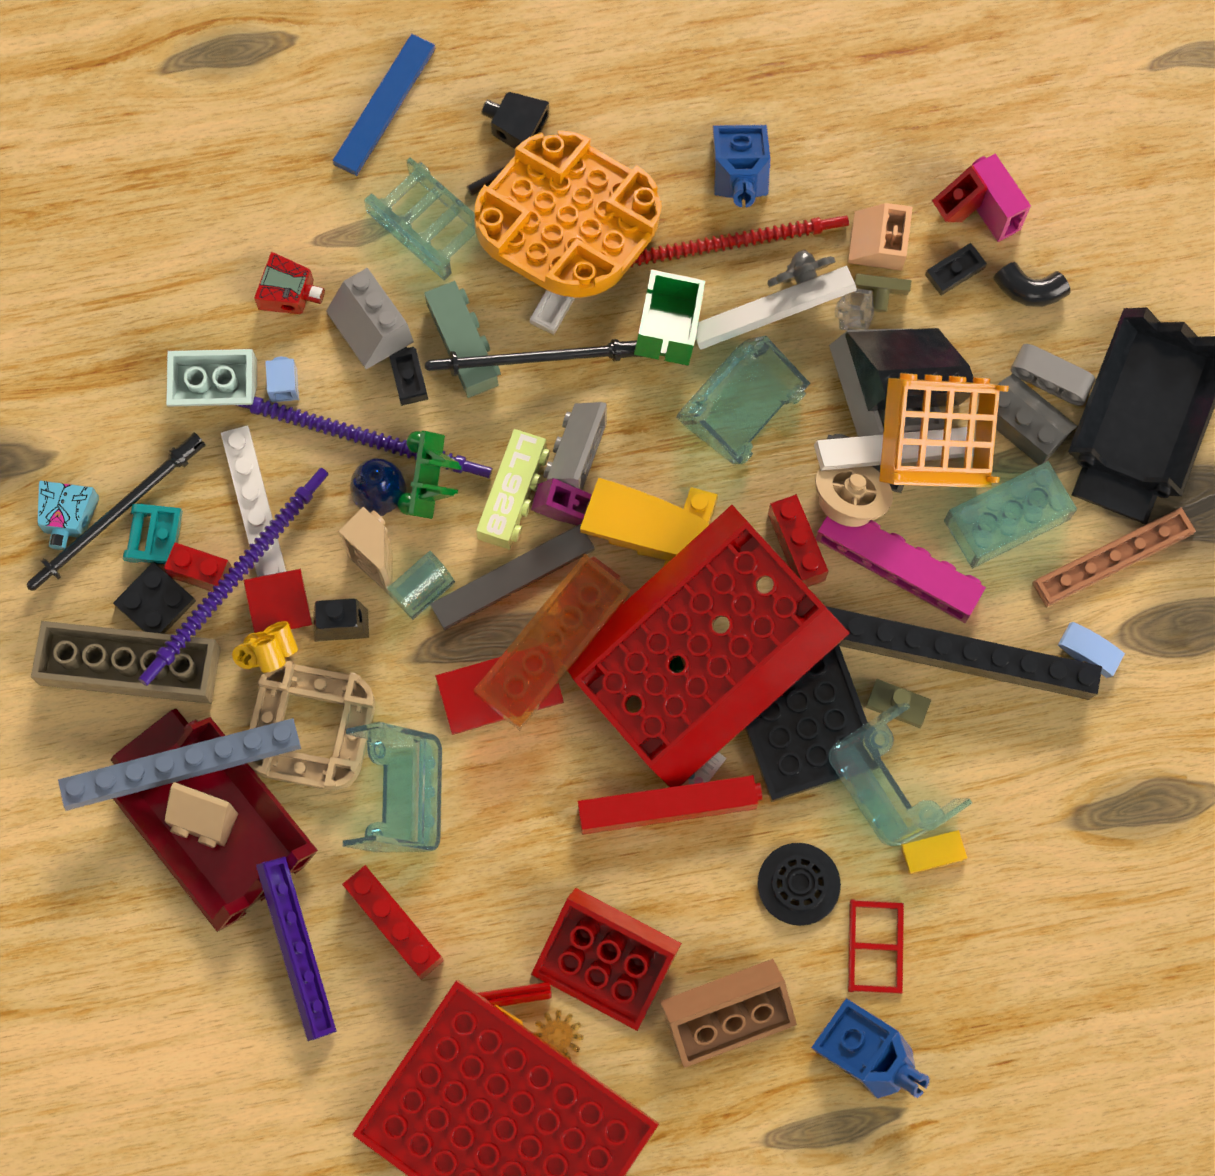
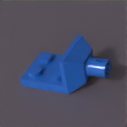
[713,125,770,207]
[811,998,930,1099]

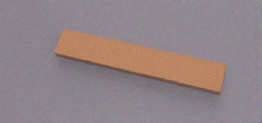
[1032,507,1196,608]

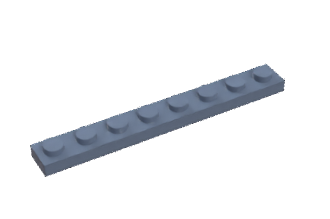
[58,718,301,811]

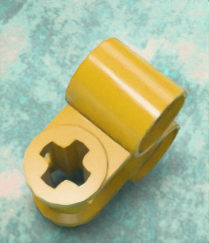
[232,621,298,673]

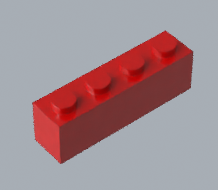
[342,865,444,980]

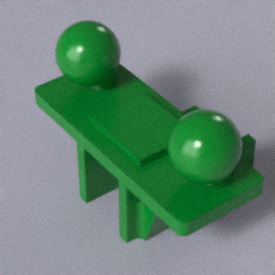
[397,431,462,519]

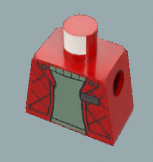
[254,252,325,314]

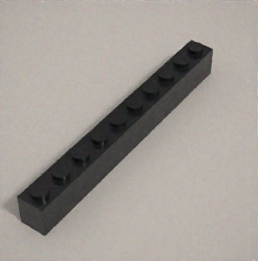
[826,606,1102,700]

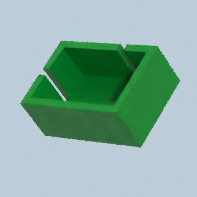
[634,270,705,366]

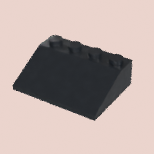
[845,328,973,411]

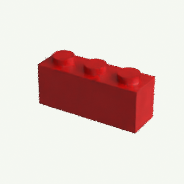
[768,494,829,587]

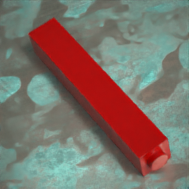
[578,775,762,835]

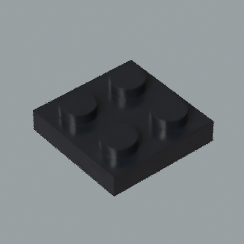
[113,562,196,634]

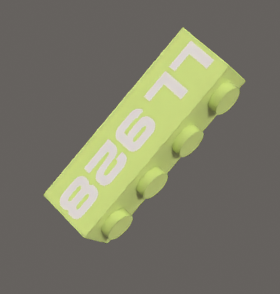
[476,429,550,550]

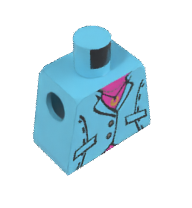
[38,481,99,550]

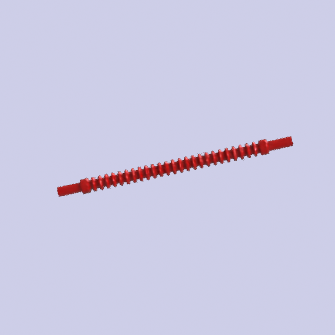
[631,215,849,268]

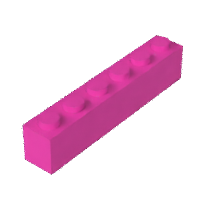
[816,516,986,623]

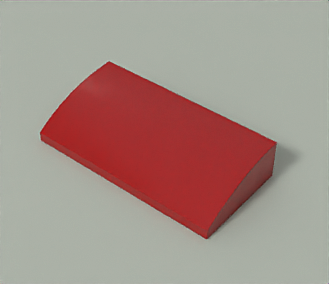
[435,644,564,735]

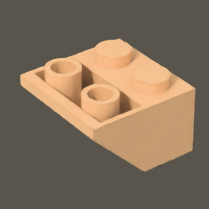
[848,203,912,271]

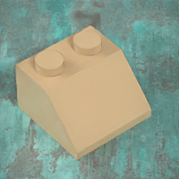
[165,782,238,848]

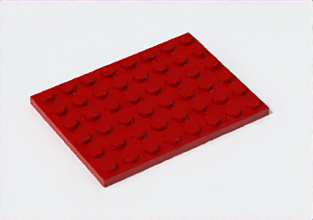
[352,980,660,1176]

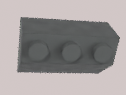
[977,374,1077,466]

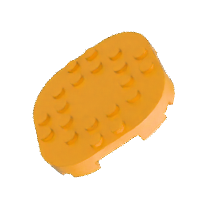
[474,131,661,298]

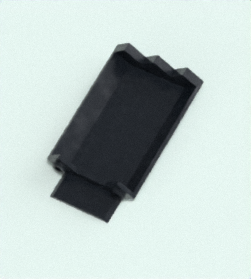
[1068,307,1215,525]

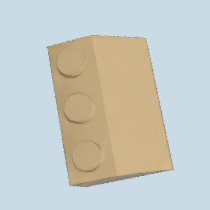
[338,507,393,594]

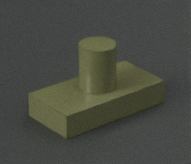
[854,274,912,312]
[866,679,931,728]

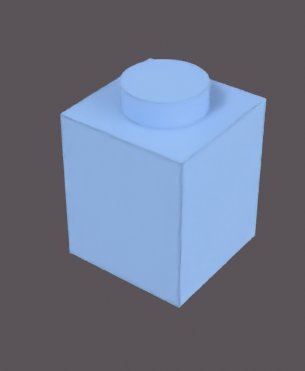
[265,357,299,402]

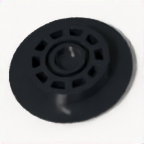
[758,843,841,926]

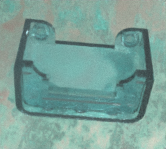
[677,336,811,464]

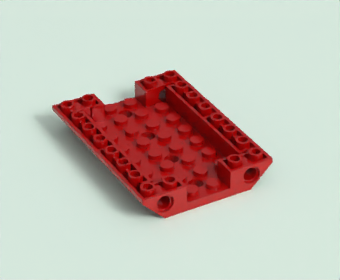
[561,505,850,787]

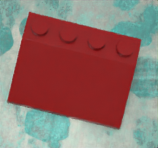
[531,888,682,1031]

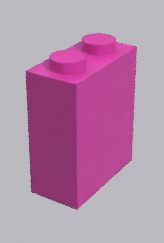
[971,153,1031,242]

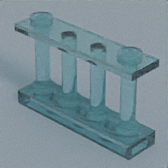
[364,157,476,280]

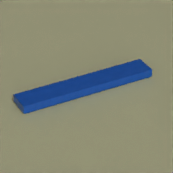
[332,34,435,176]

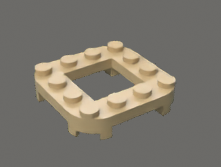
[249,661,375,790]

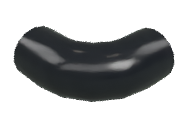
[993,262,1071,307]

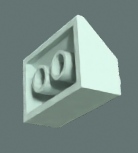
[166,349,257,407]

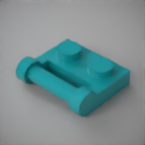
[122,504,183,564]

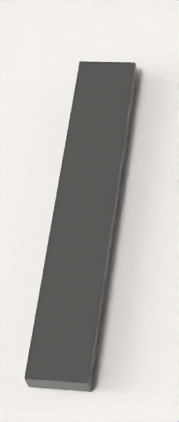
[430,524,595,630]

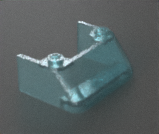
[829,703,972,846]
[342,722,442,852]

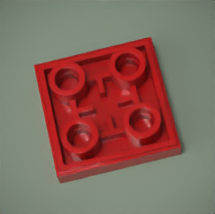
[243,568,313,633]

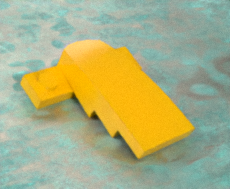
[580,477,718,567]

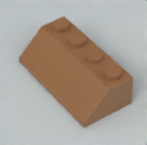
[660,959,797,1068]

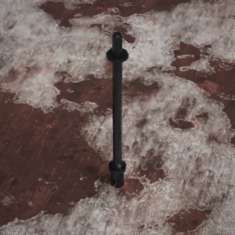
[425,339,643,376]
[27,432,206,591]

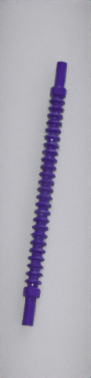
[236,396,493,479]
[138,468,329,686]

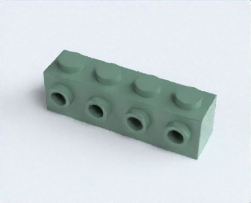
[424,281,501,398]

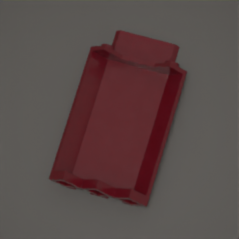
[110,708,318,932]

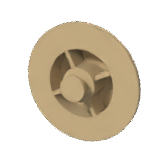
[815,466,893,527]

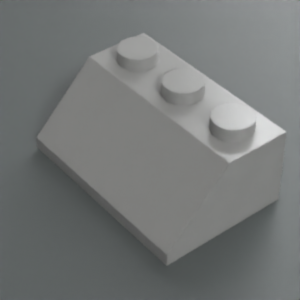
[326,268,414,369]
[544,402,607,490]

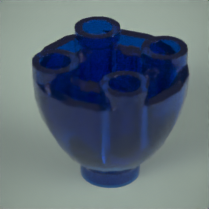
[350,458,407,516]

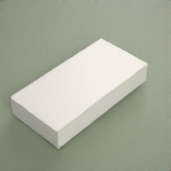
[529,290,576,335]

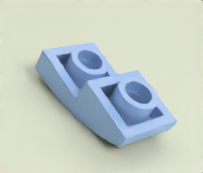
[1058,622,1125,678]

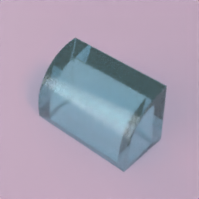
[387,551,455,620]

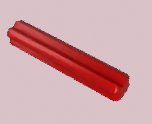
[478,982,552,1007]

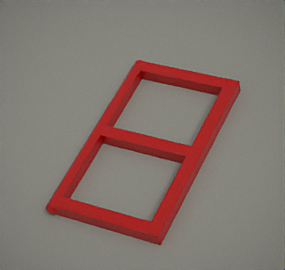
[848,899,904,994]

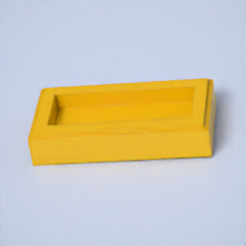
[901,830,968,875]

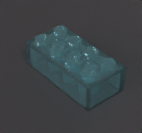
[944,461,1077,569]

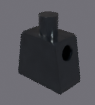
[482,92,550,149]
[313,599,369,642]

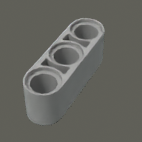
[1010,344,1096,406]

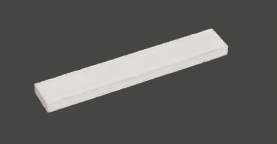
[696,266,857,350]
[814,427,974,471]

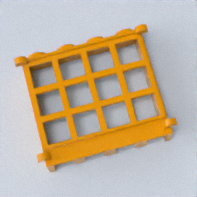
[879,373,1009,488]

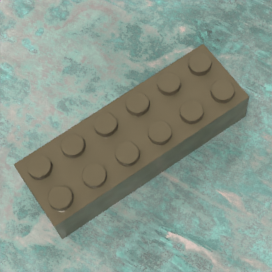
[31,621,221,704]

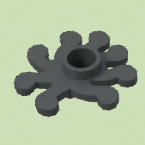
[767,250,836,287]

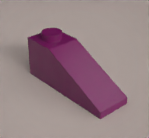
[531,478,592,525]

